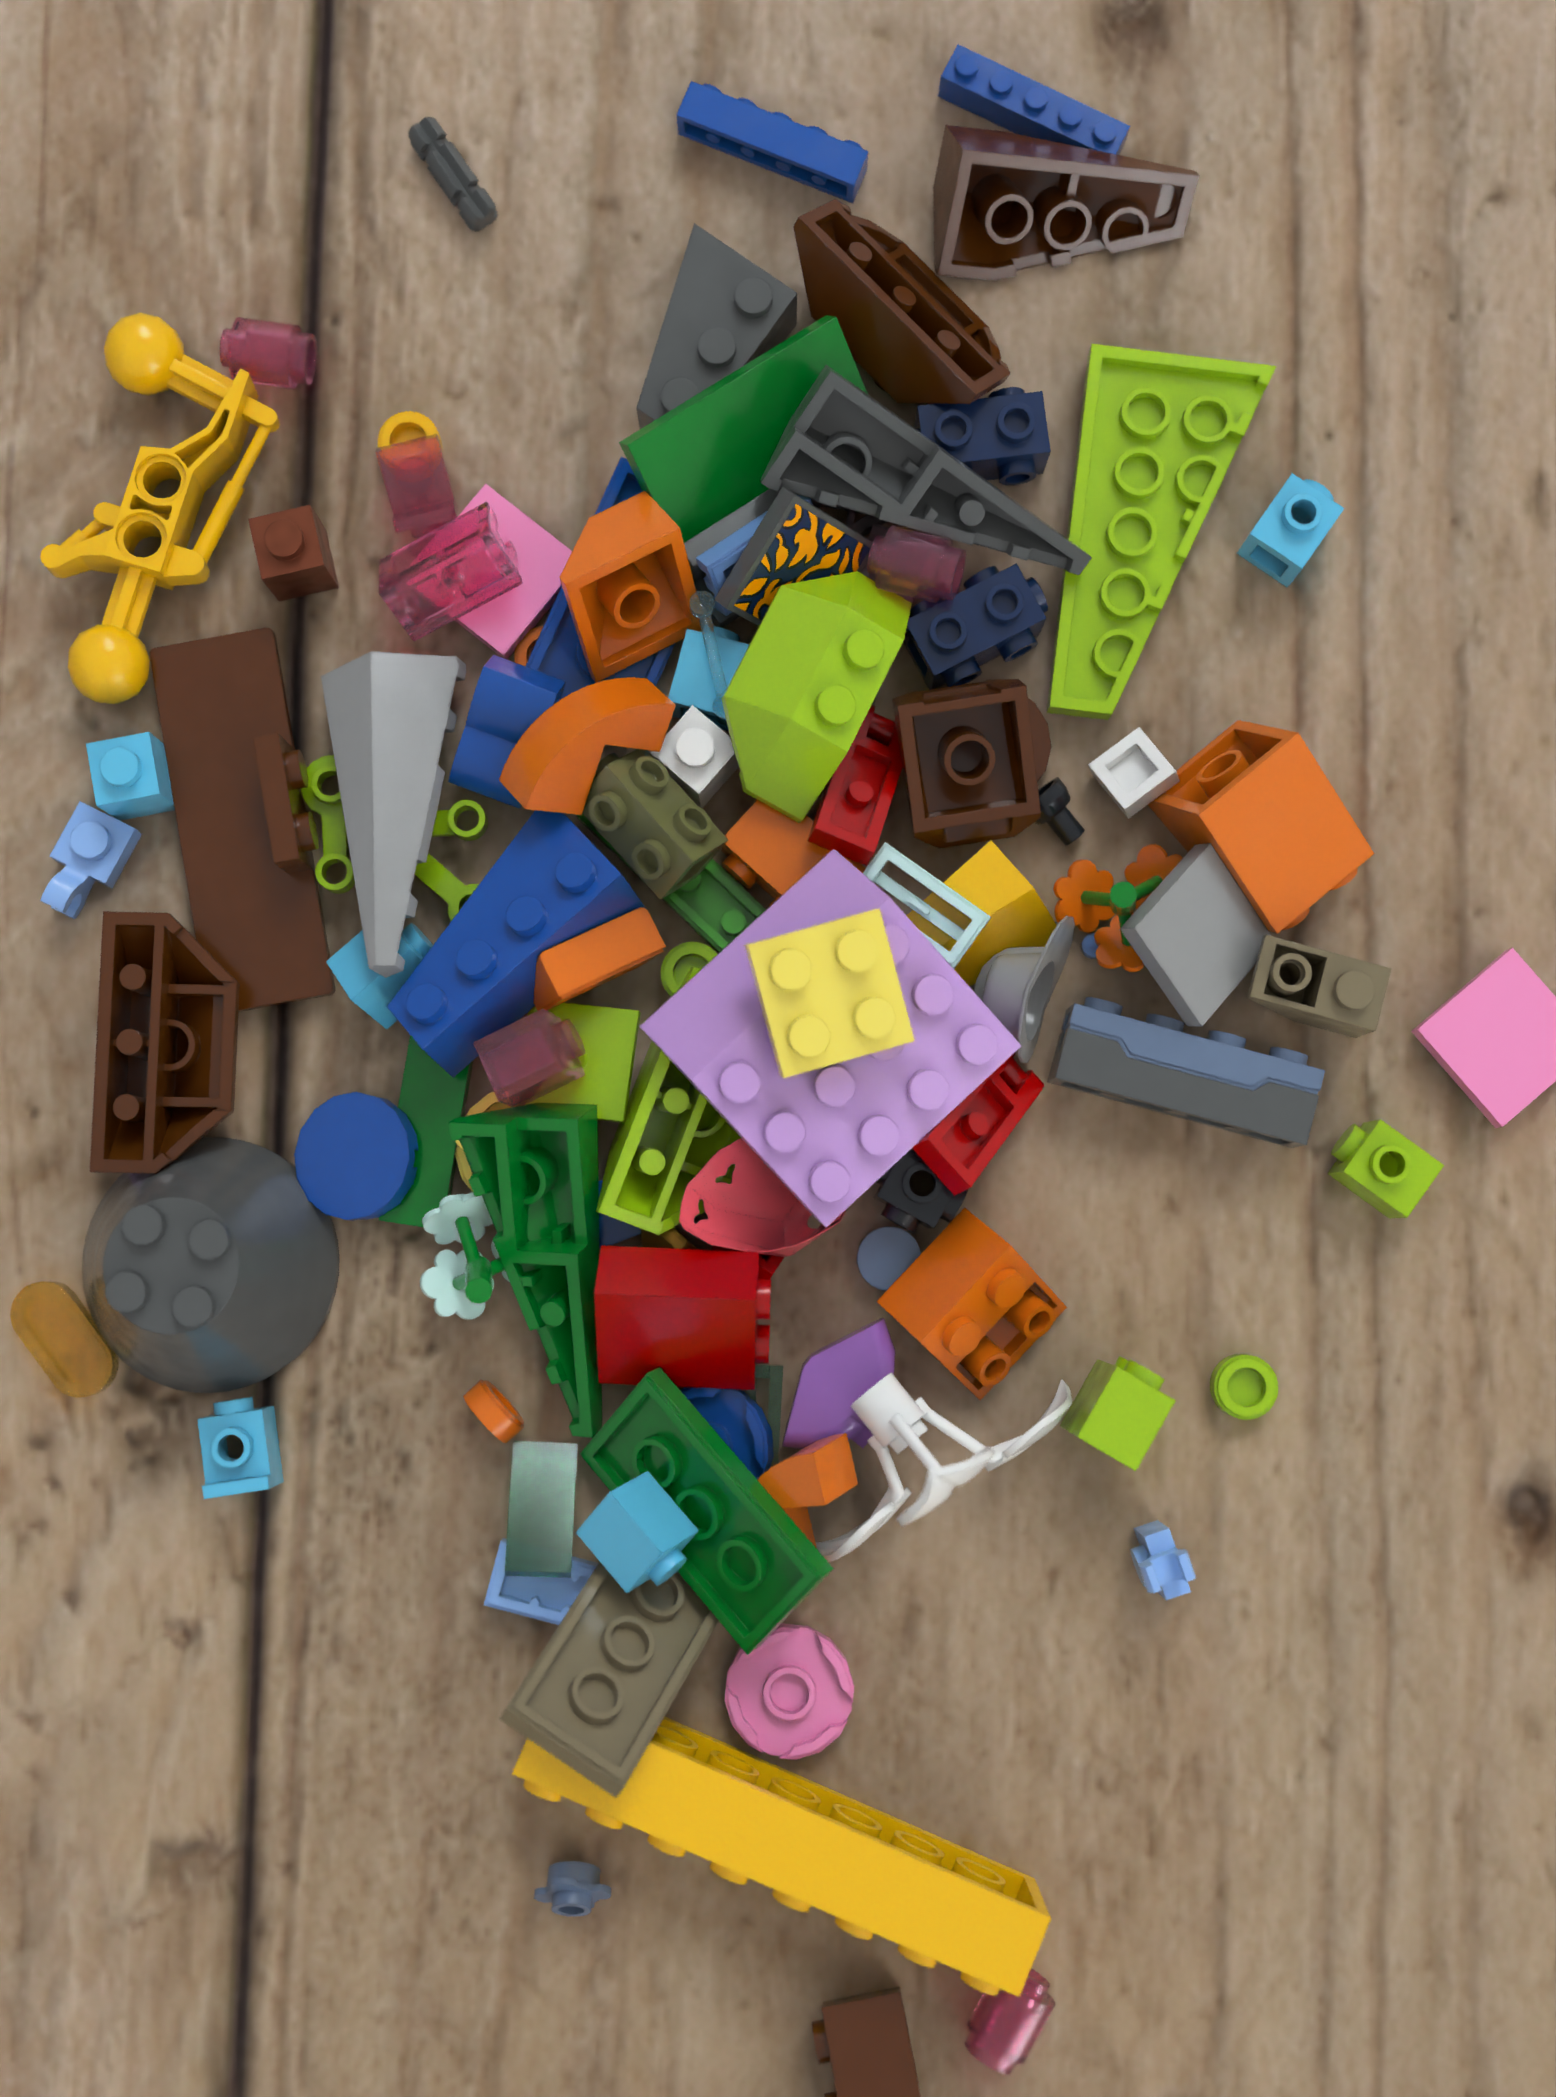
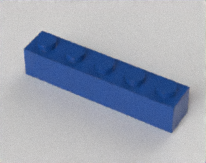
[938,44,1130,155]
[676,81,869,204]

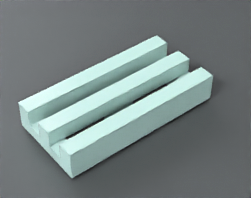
[863,842,991,969]

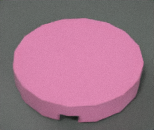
[725,1623,854,1760]

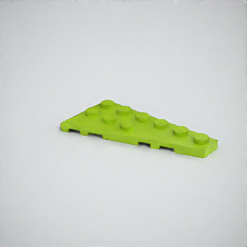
[1046,344,1277,720]

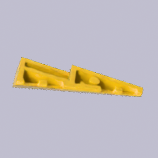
[906,840,1057,987]

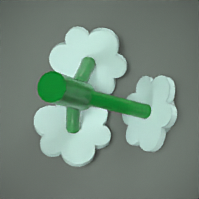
[420,1192,510,1320]

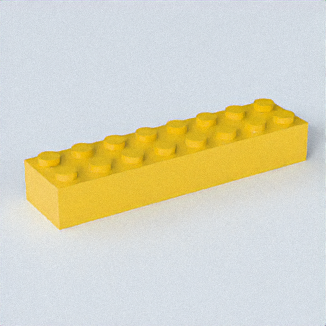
[512,1716,1051,1997]

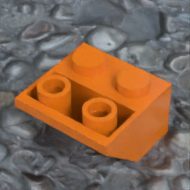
[876,1208,1067,1401]

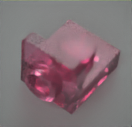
[376,434,458,538]

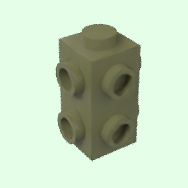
[583,749,728,900]

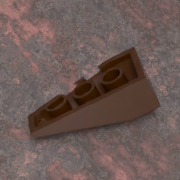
[933,125,1200,281]

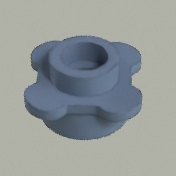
[534,1861,611,1917]

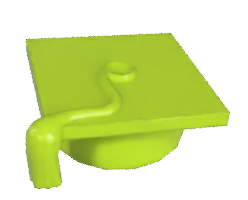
[514,1003,641,1123]

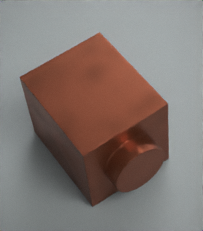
[248,505,339,602]

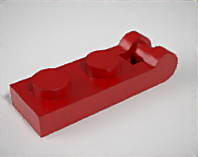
[807,705,902,866]
[912,1052,1044,1196]

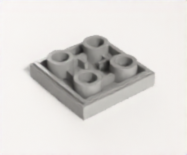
[1120,843,1271,1027]

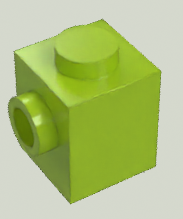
[1327,1119,1444,1219]

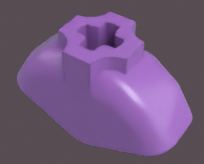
[782,1318,895,1449]

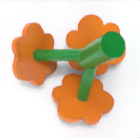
[1054,844,1183,972]

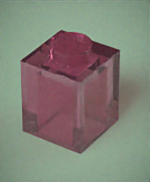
[473,1008,585,1107]

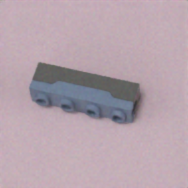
[1047,997,1325,1148]

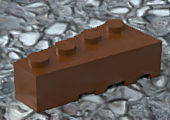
[812,1986,920,2097]

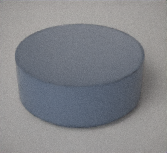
[856,1227,921,1291]

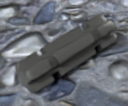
[408,117,498,232]

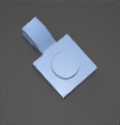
[40,801,142,919]
[1130,1520,1196,1600]

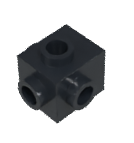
[874,1148,968,1233]

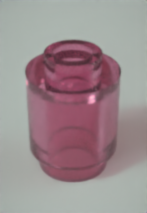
[220,317,317,389]
[867,525,966,603]
[965,1968,1056,2075]

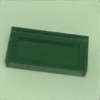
[505,1441,578,1578]

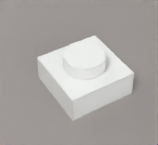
[1088,727,1180,819]

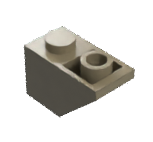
[1247,935,1391,1038]

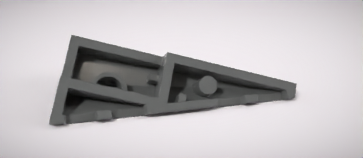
[760,365,1092,575]

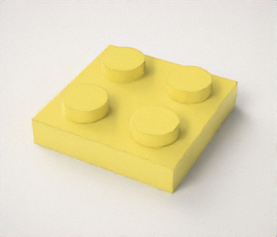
[745,909,915,1078]

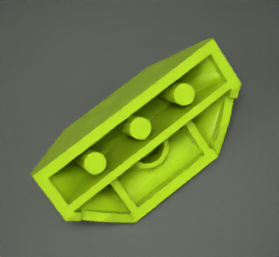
[721,571,912,823]
[596,967,741,1235]

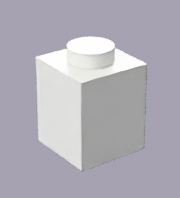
[651,705,739,808]

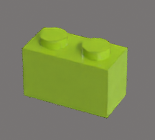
[1060,1356,1176,1471]

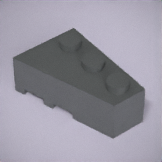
[636,223,797,429]

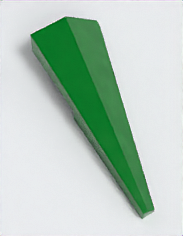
[448,1103,603,1438]

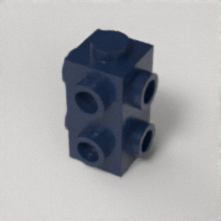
[914,387,1051,485]
[903,563,1048,690]

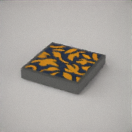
[715,486,877,626]

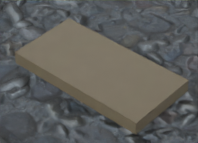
[499,1562,718,1798]

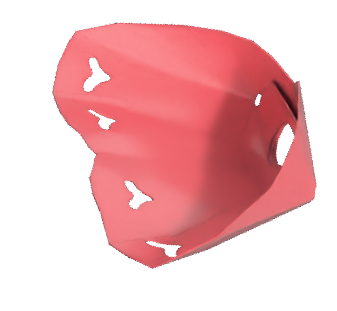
[679,1138,846,1257]

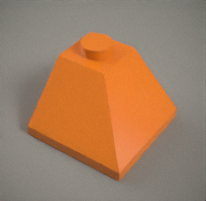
[559,491,705,683]

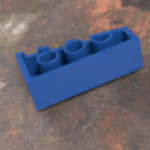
[387,810,646,1078]

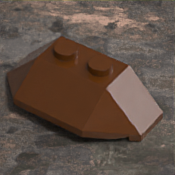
[793,199,1010,404]
[90,911,240,1174]

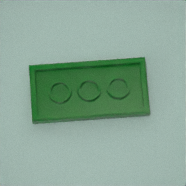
[619,315,868,543]
[580,1367,834,1655]

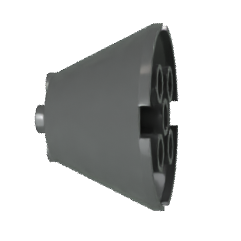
[82,1137,340,1393]

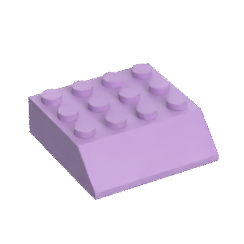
[639,849,1021,1228]

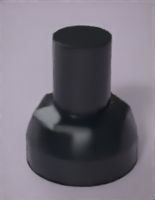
[1034,777,1085,846]

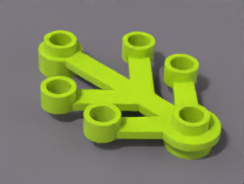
[301,755,488,921]

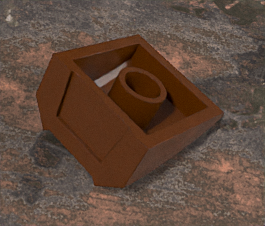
[892,679,1041,849]

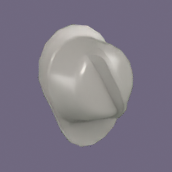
[974,915,1075,1063]

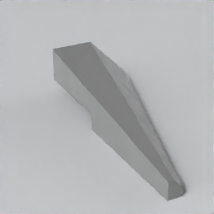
[321,651,467,978]

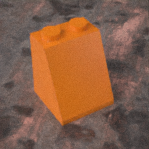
[1148,720,1375,934]

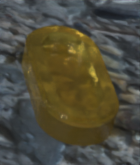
[10,1281,119,1398]

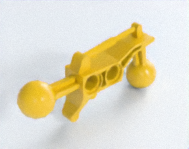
[40,313,280,704]

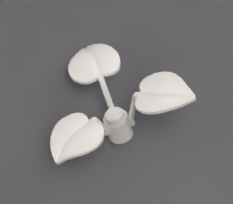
[816,1372,1072,1562]

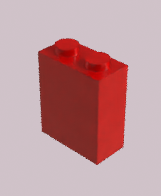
[594,1245,771,1390]

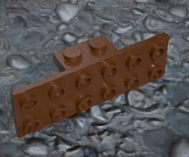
[149,627,335,1012]

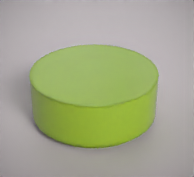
[661,942,717,997]
[1210,1354,1278,1420]

